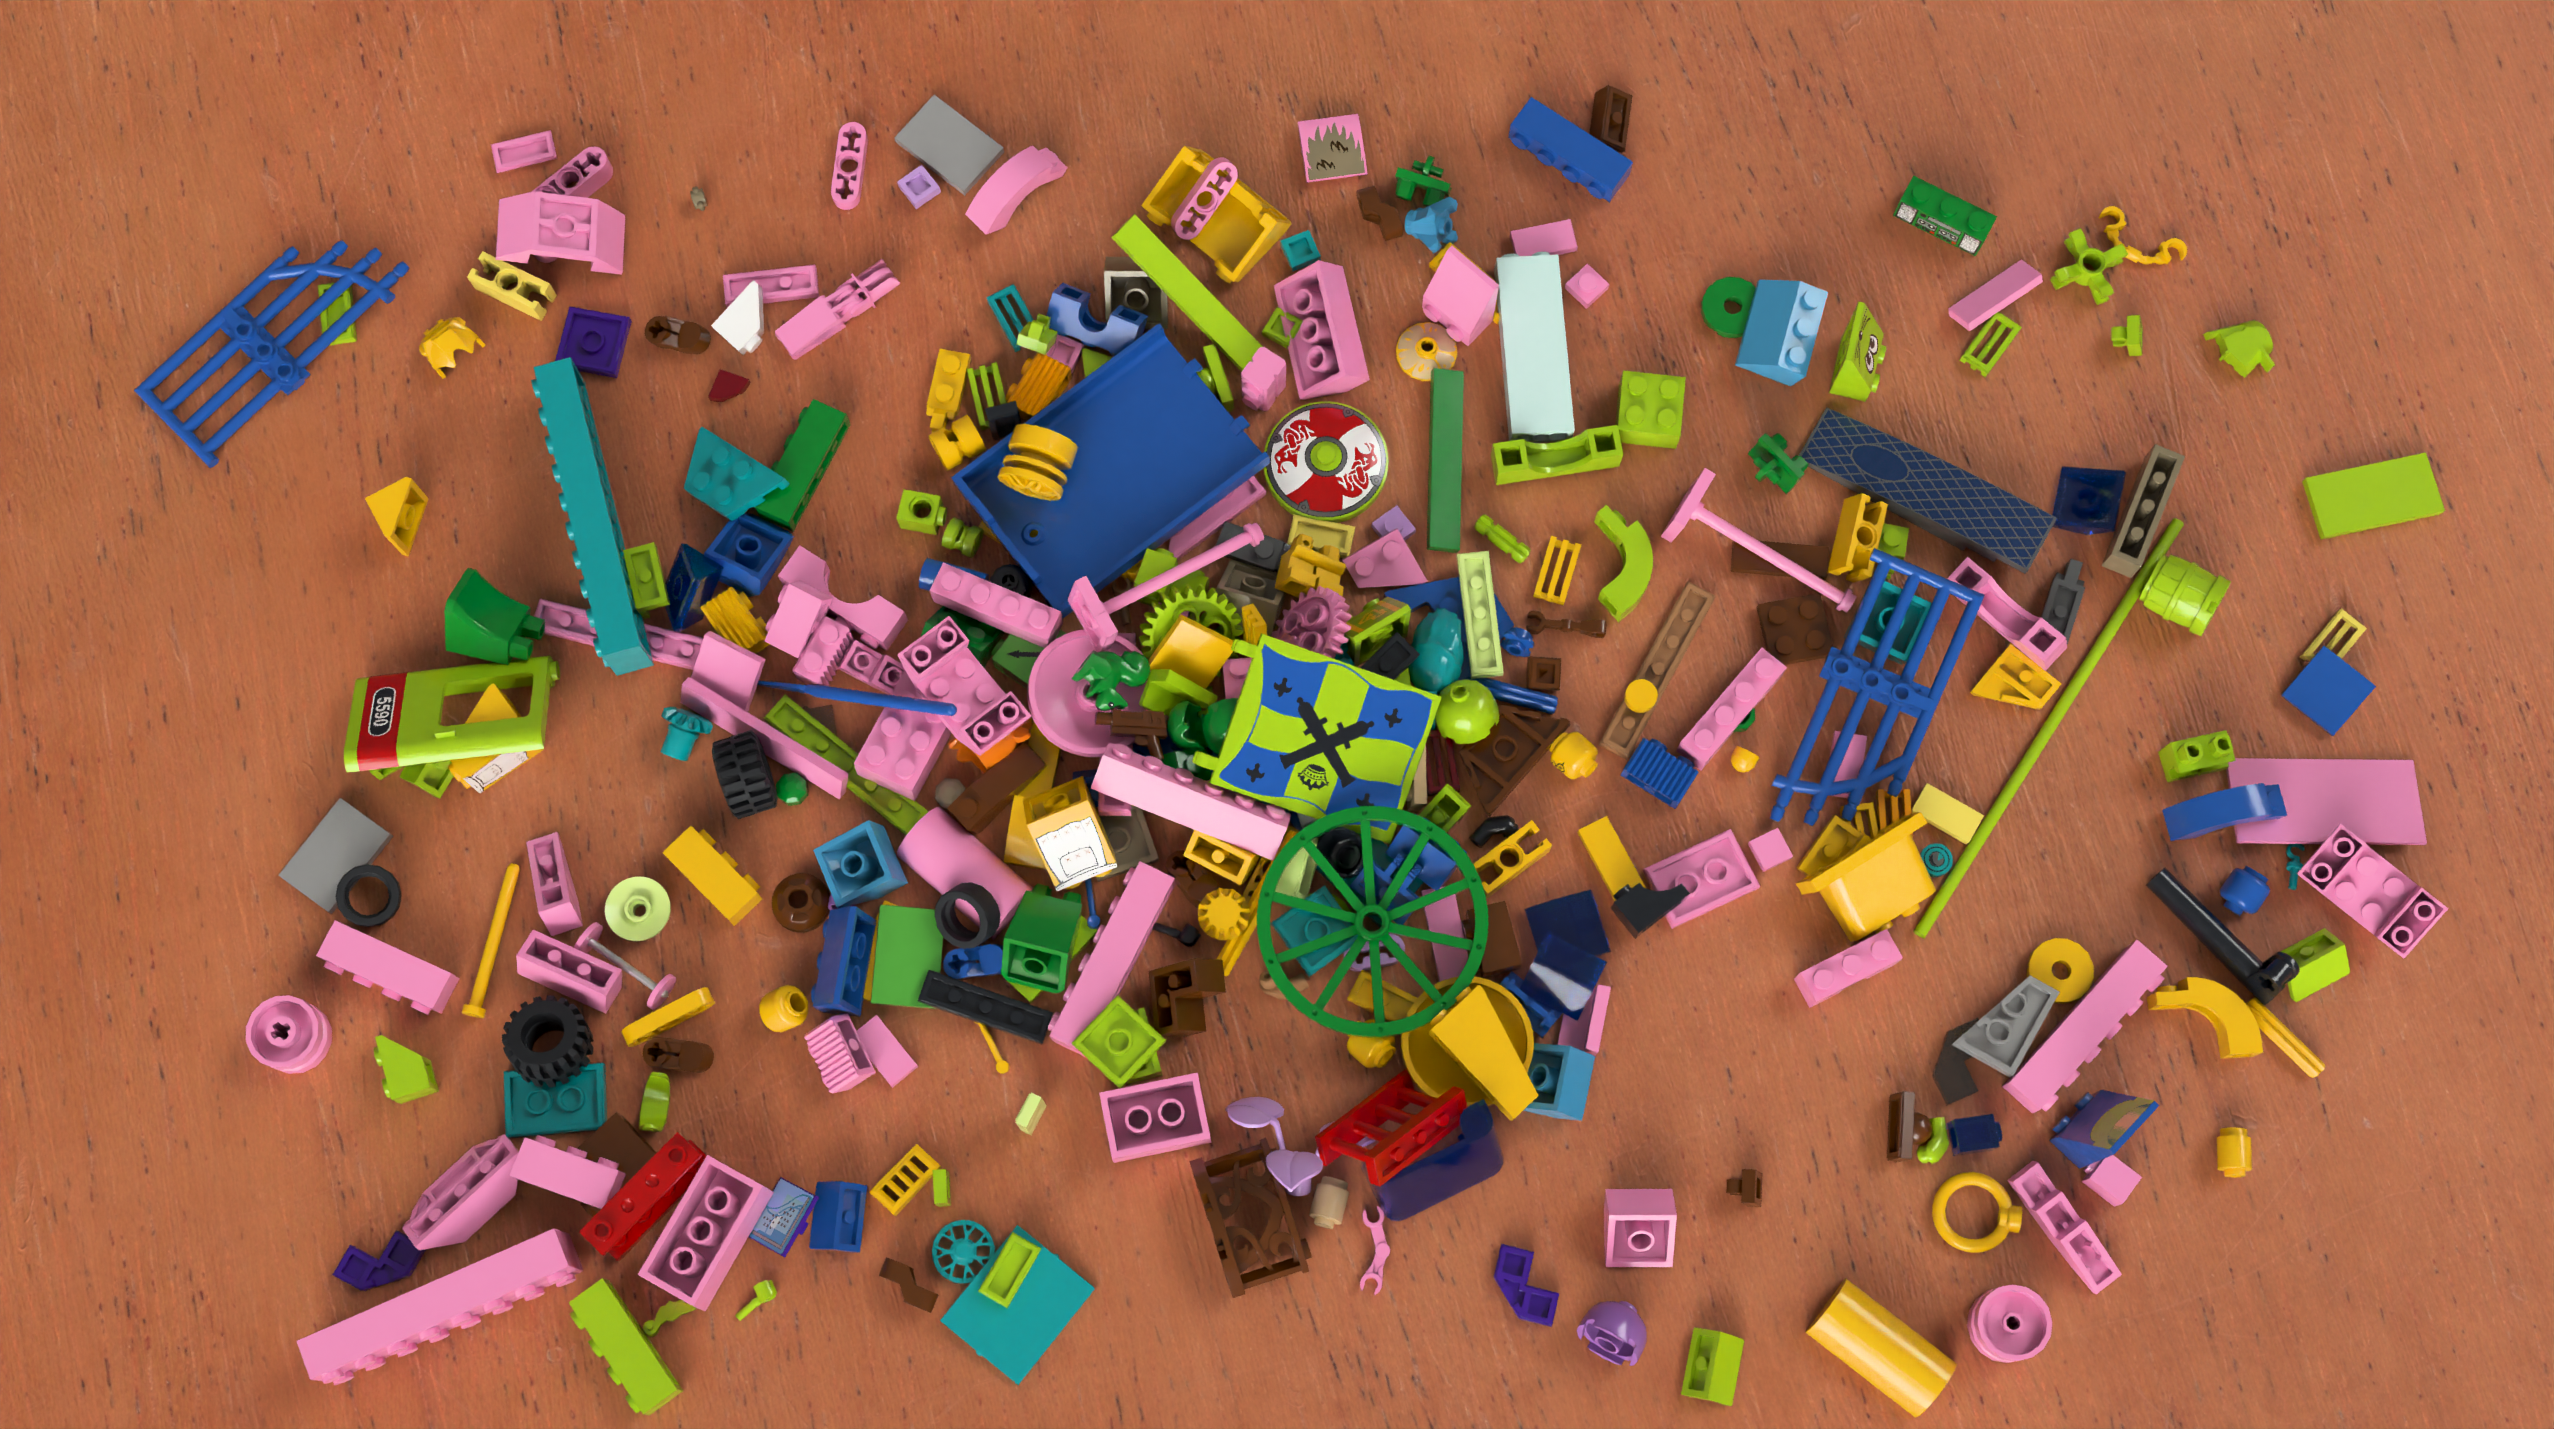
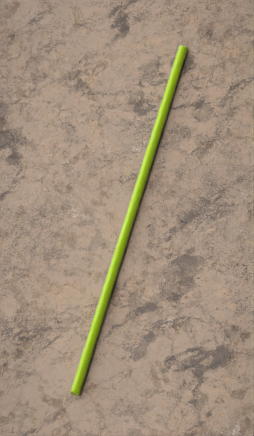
[1913,518,2184,938]

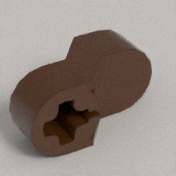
[1356,186,1403,241]
[644,316,711,354]
[1166,850,1219,908]
[643,1037,714,1073]
[879,1257,939,1313]

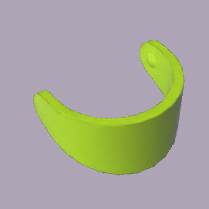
[639,1072,670,1132]

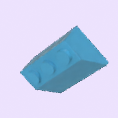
[1735,280,1828,387]

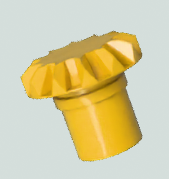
[1198,888,1250,940]

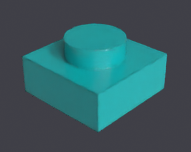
[1280,230,1321,272]

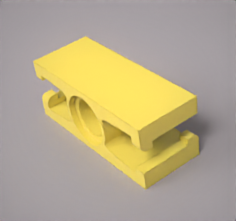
[467,251,557,321]

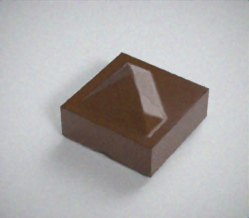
[1526,656,1561,691]

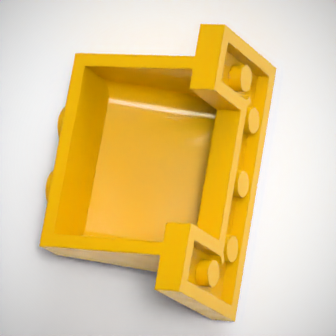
[1795,812,1936,942]

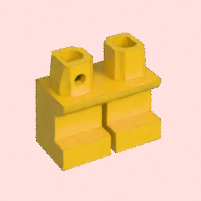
[1275,534,1346,598]

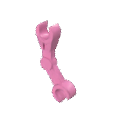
[1360,1206,1390,1295]

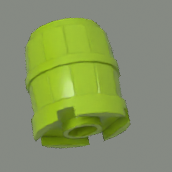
[2139,554,2231,636]

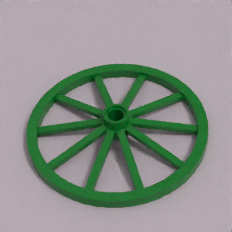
[1257,806,1489,1038]

